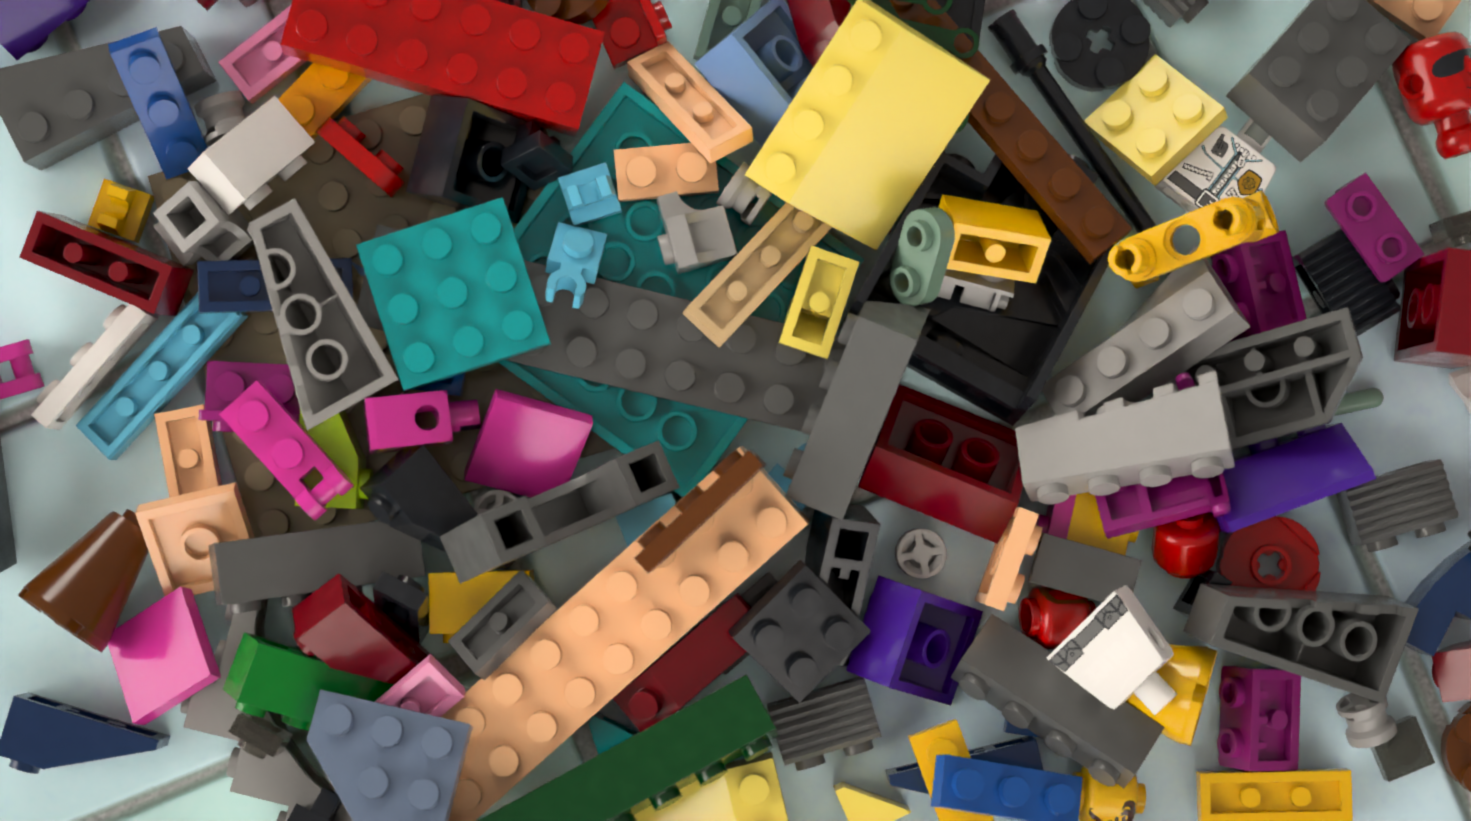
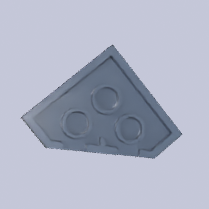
[307,690,473,821]

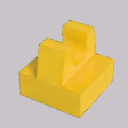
[87,178,154,243]

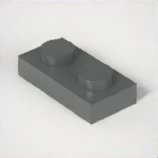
[448,570,558,681]

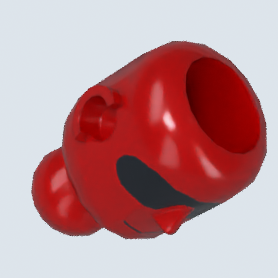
[1392,31,1471,160]

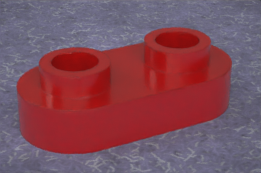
[316,116,405,198]

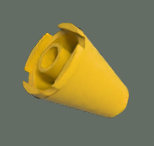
[1126,644,1217,746]

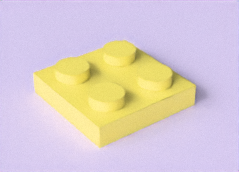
[1084,54,1228,186]

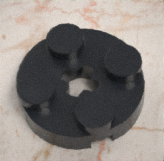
[1049,0,1151,92]

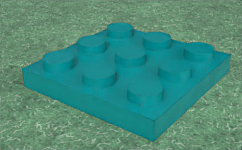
[356,197,551,392]

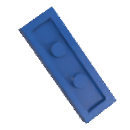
[108,27,209,180]
[931,754,1083,821]

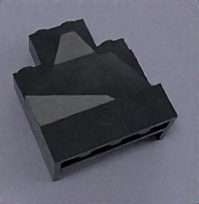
[839,151,1114,426]

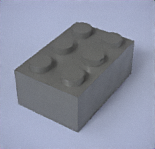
[1226,0,1411,163]

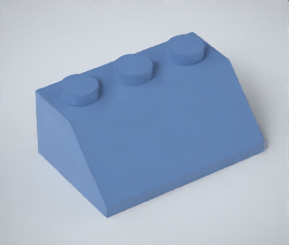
[694,0,813,147]

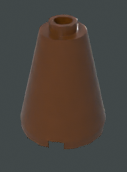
[17,509,149,653]

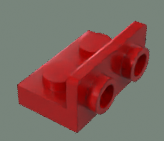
[592,0,672,69]

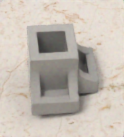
[153,181,254,266]
[657,191,737,274]

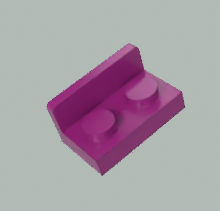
[1324,172,1425,283]
[1210,230,1307,341]
[198,361,300,433]
[1217,666,1301,771]

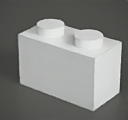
[188,96,315,215]

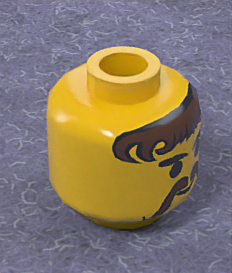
[1072,766,1146,821]

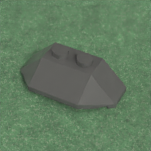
[1165,307,1363,450]

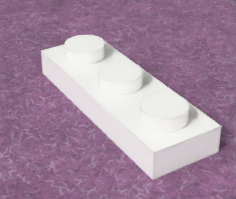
[31,304,158,430]

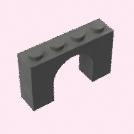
[440,440,679,584]

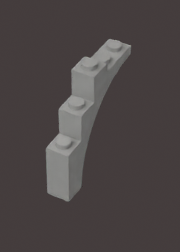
[181,599,353,821]

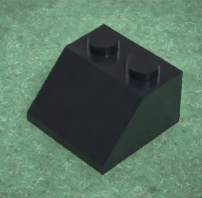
[406,95,544,224]

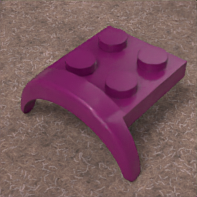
[1095,372,1231,539]

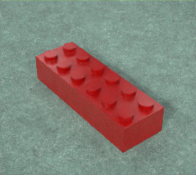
[280,0,605,137]

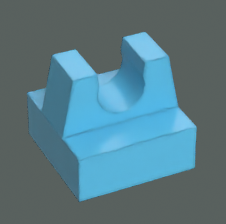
[558,162,622,227]

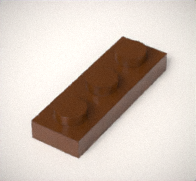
[634,449,767,573]

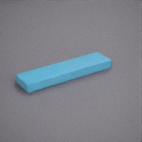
[76,292,248,460]

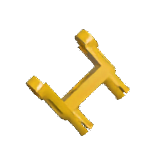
[1108,190,1279,289]

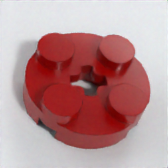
[1216,516,1321,591]

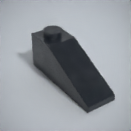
[360,445,515,570]
[805,504,881,667]

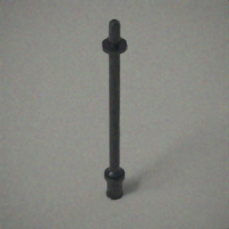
[988,9,1228,343]

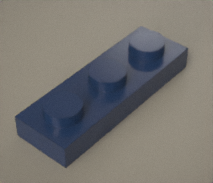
[197,258,353,314]

